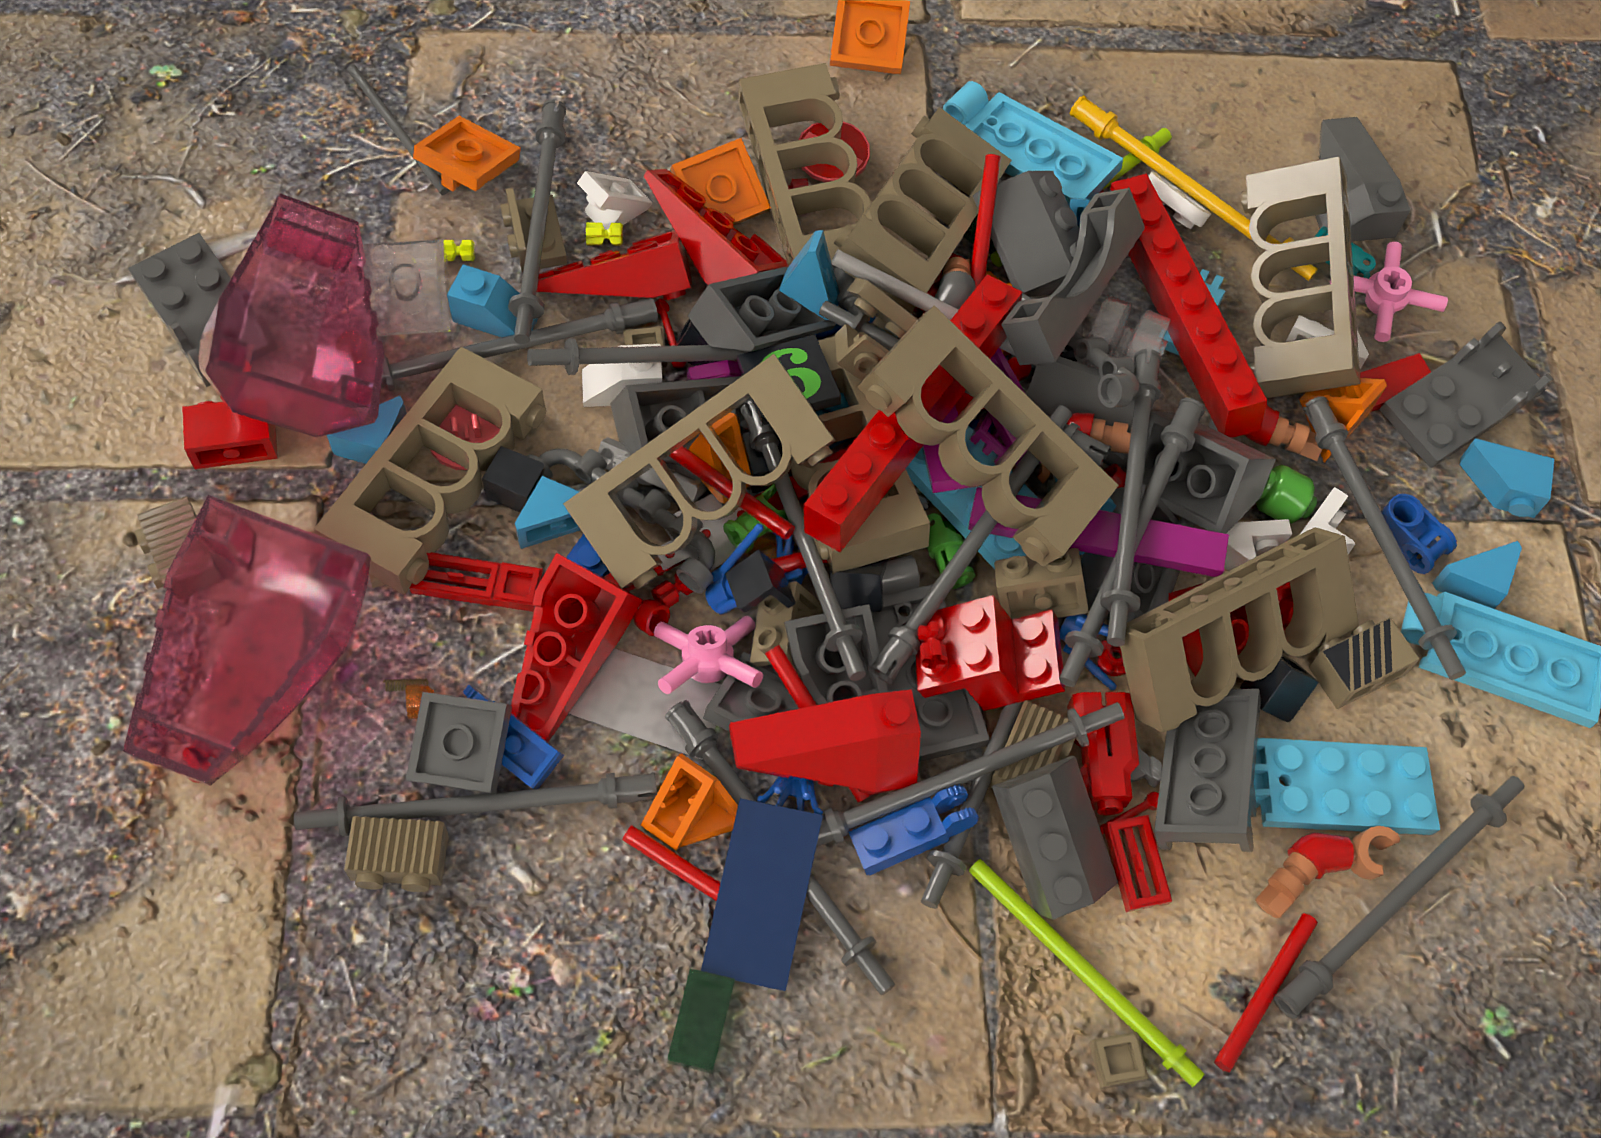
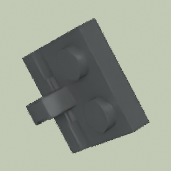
[703,652,804,732]
[406,692,512,794]

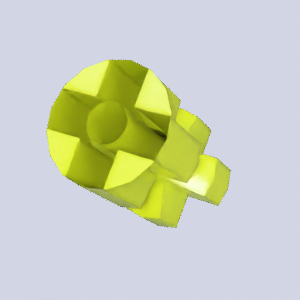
[586,222,623,246]
[436,239,475,262]

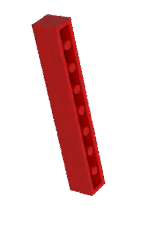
[1110,173,1267,438]
[804,274,1022,553]

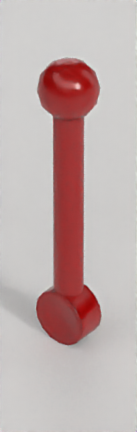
[655,298,686,369]
[1099,791,1159,834]

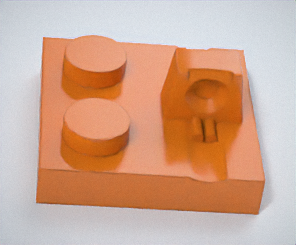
[830,0,910,75]
[413,115,521,192]
[670,138,771,225]

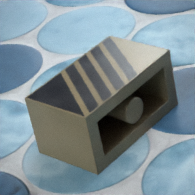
[1309,617,1420,709]

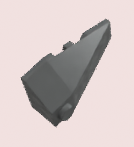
[1315,117,1411,242]
[610,376,752,463]
[784,604,888,705]

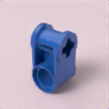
[1381,494,1457,574]

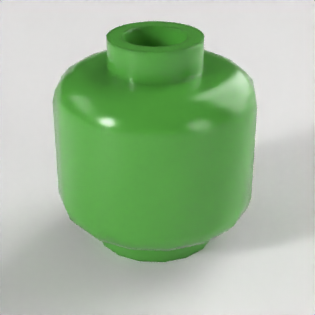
[1256,465,1317,524]

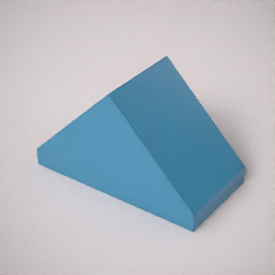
[779,230,839,320]
[324,396,407,464]
[515,476,581,549]
[1432,541,1522,609]

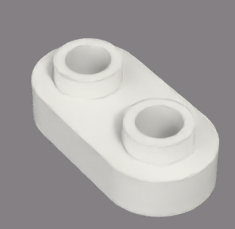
[1148,171,1211,229]

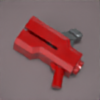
[1067,692,1162,816]

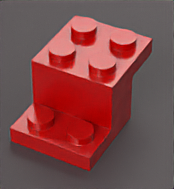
[916,595,1065,711]

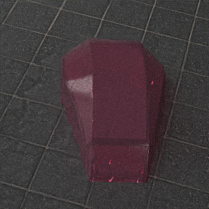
[198,193,384,438]
[123,495,371,786]

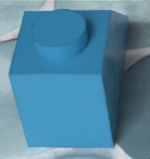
[447,264,538,338]
[1459,438,1555,518]

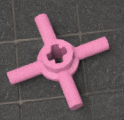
[1330,242,1448,342]
[654,616,763,694]

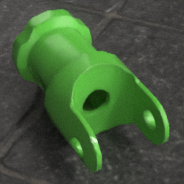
[723,484,788,553]
[927,513,976,589]

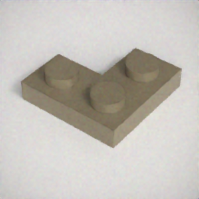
[847,277,918,339]

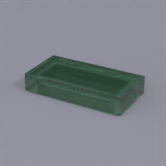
[667,968,735,1074]

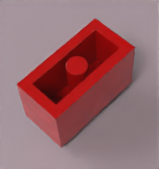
[182,396,278,470]

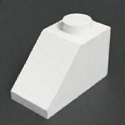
[582,344,662,407]

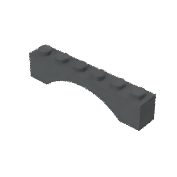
[1001,188,1145,366]

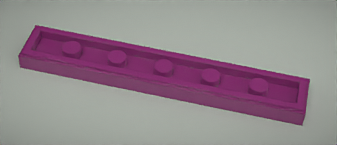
[968,487,1229,577]

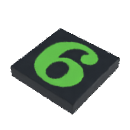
[737,335,841,426]

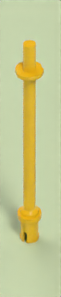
[1069,95,1318,281]

